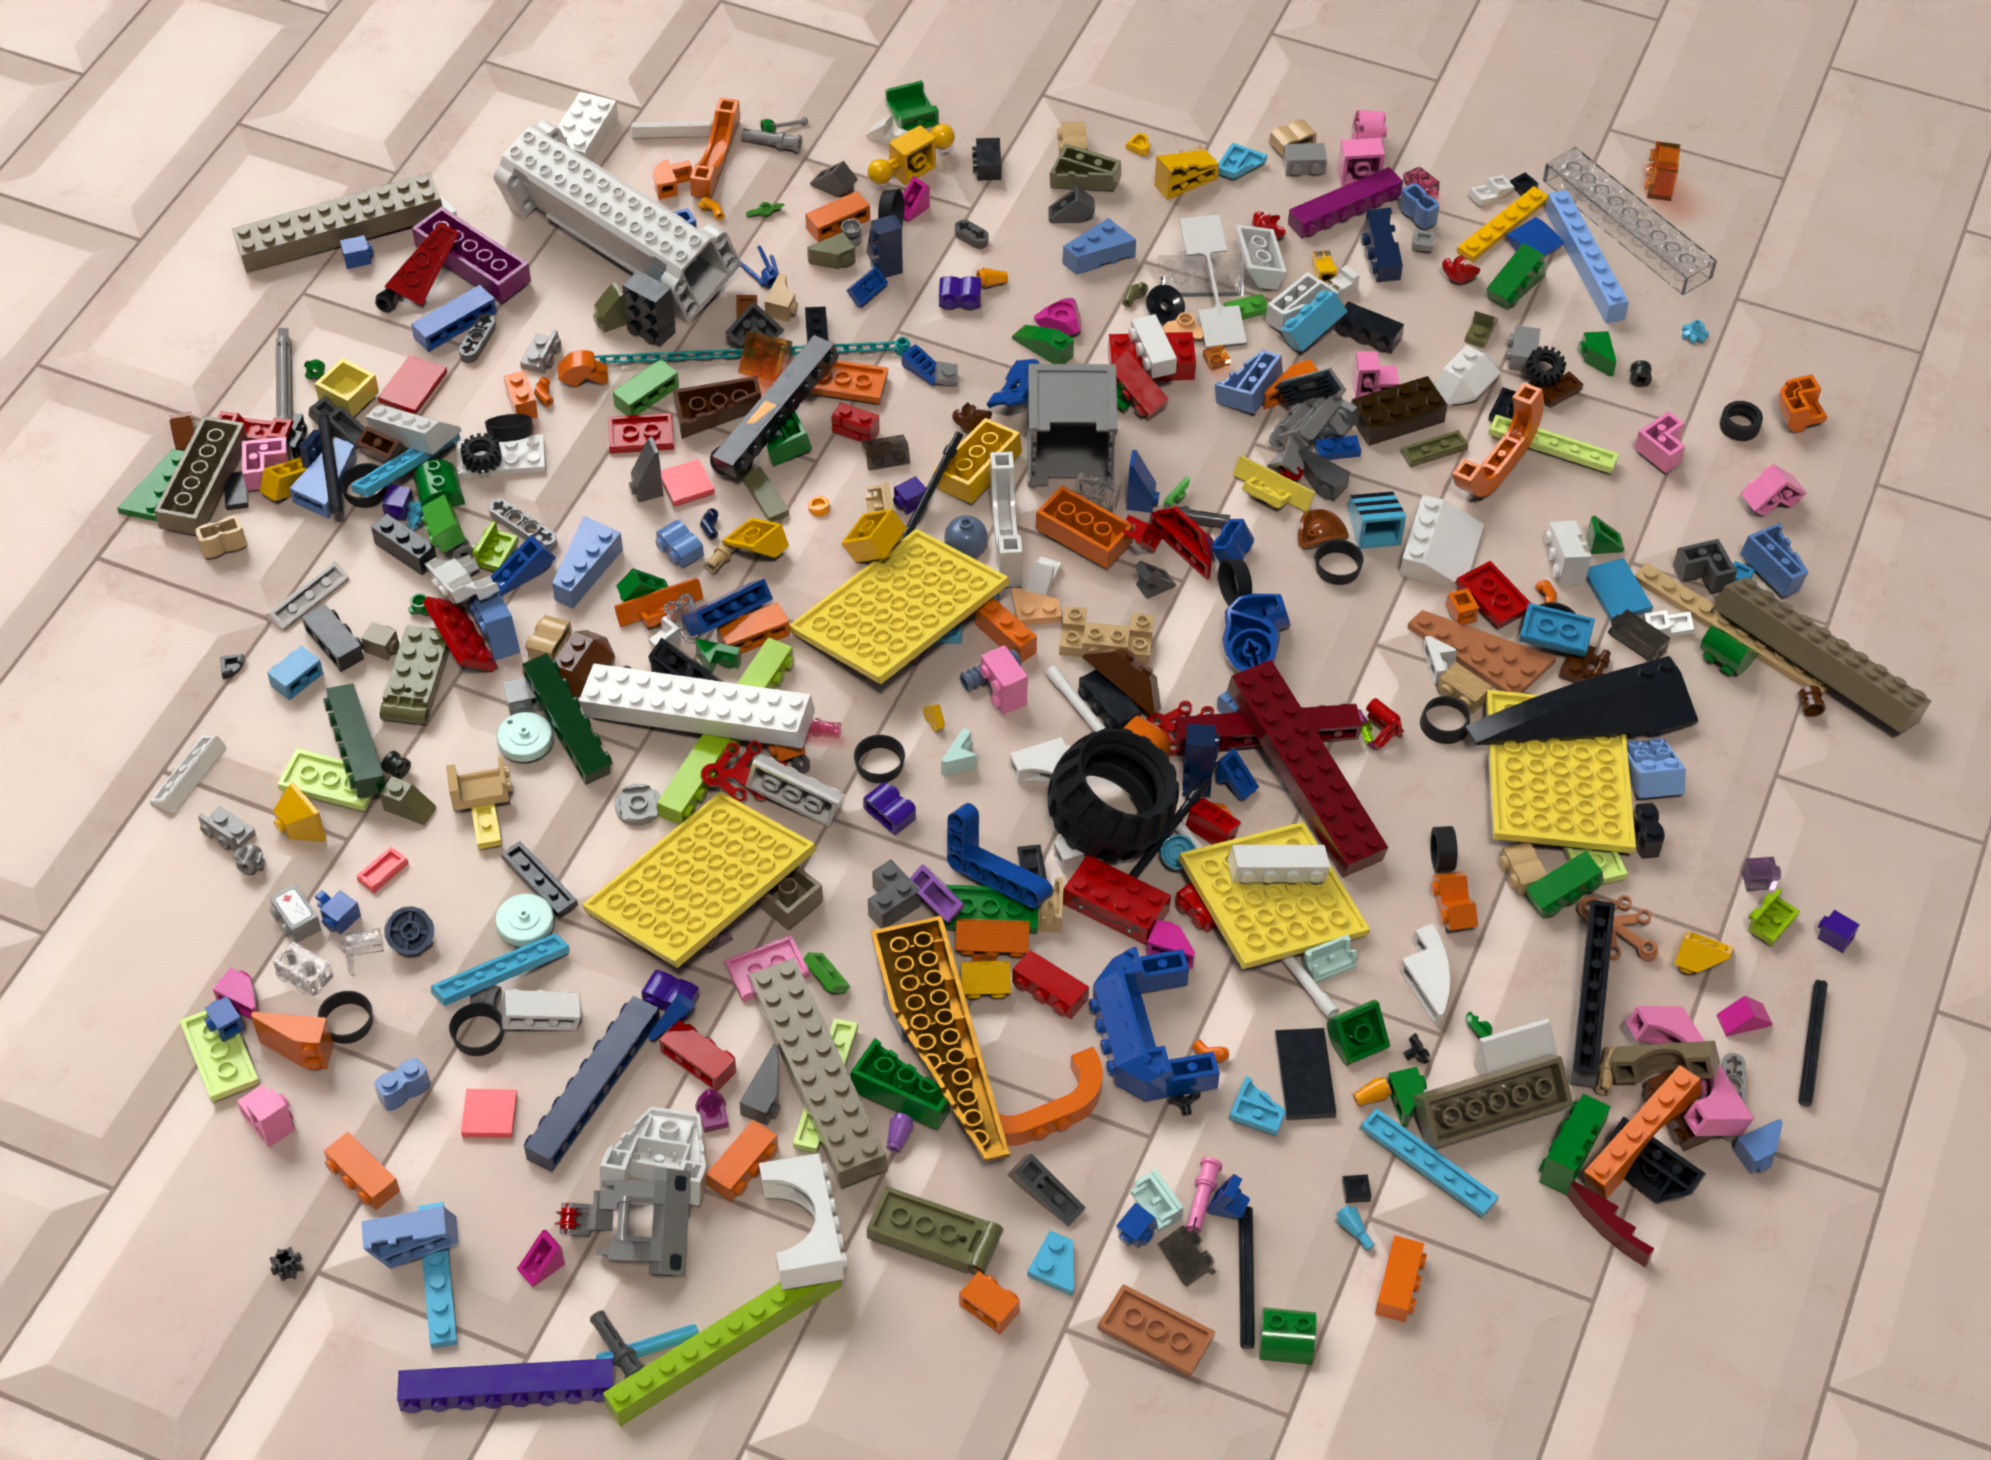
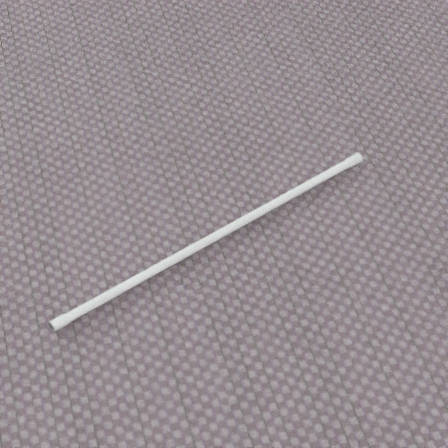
[1046,666,1339,1019]

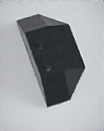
[648,638,724,682]
[1609,1116,1706,1203]

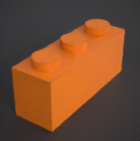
[805,191,871,242]
[975,597,1037,663]
[716,603,790,654]
[955,918,1030,957]
[706,1120,779,1202]
[324,1132,400,1210]
[1375,1235,1427,1322]

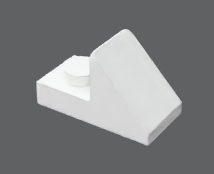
[866,114,908,145]
[1025,556,1061,596]
[1423,636,1457,686]

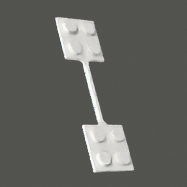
[1179,214,1247,348]

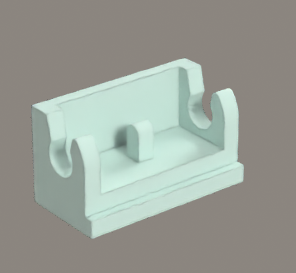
[1303,934,1357,984]
[1131,1168,1184,1232]

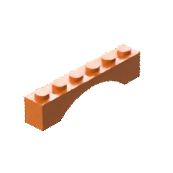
[690,97,740,199]
[1584,1065,1701,1199]

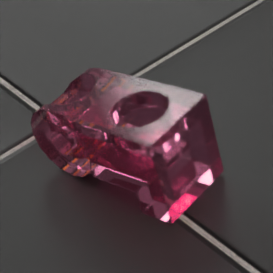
[1403,167,1440,199]

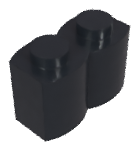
[1633,803,1665,859]

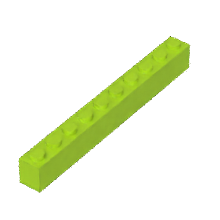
[657,637,795,825]
[603,1280,842,1427]

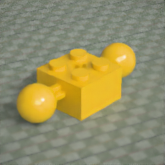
[867,124,955,185]

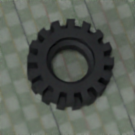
[1525,346,1566,387]
[460,433,502,474]

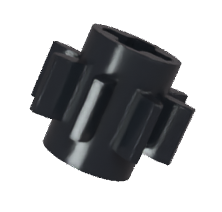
[270,1247,303,1281]

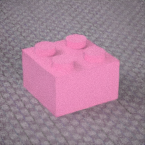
[1337,138,1385,186]

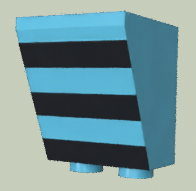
[1348,491,1406,549]

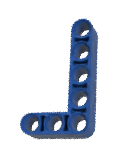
[947,803,1054,908]

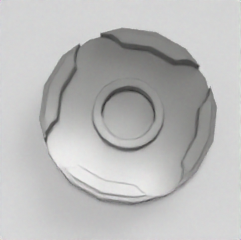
[615,784,660,826]

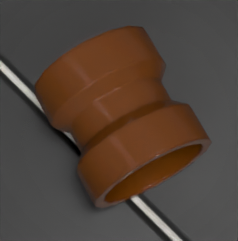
[1798,685,1826,717]

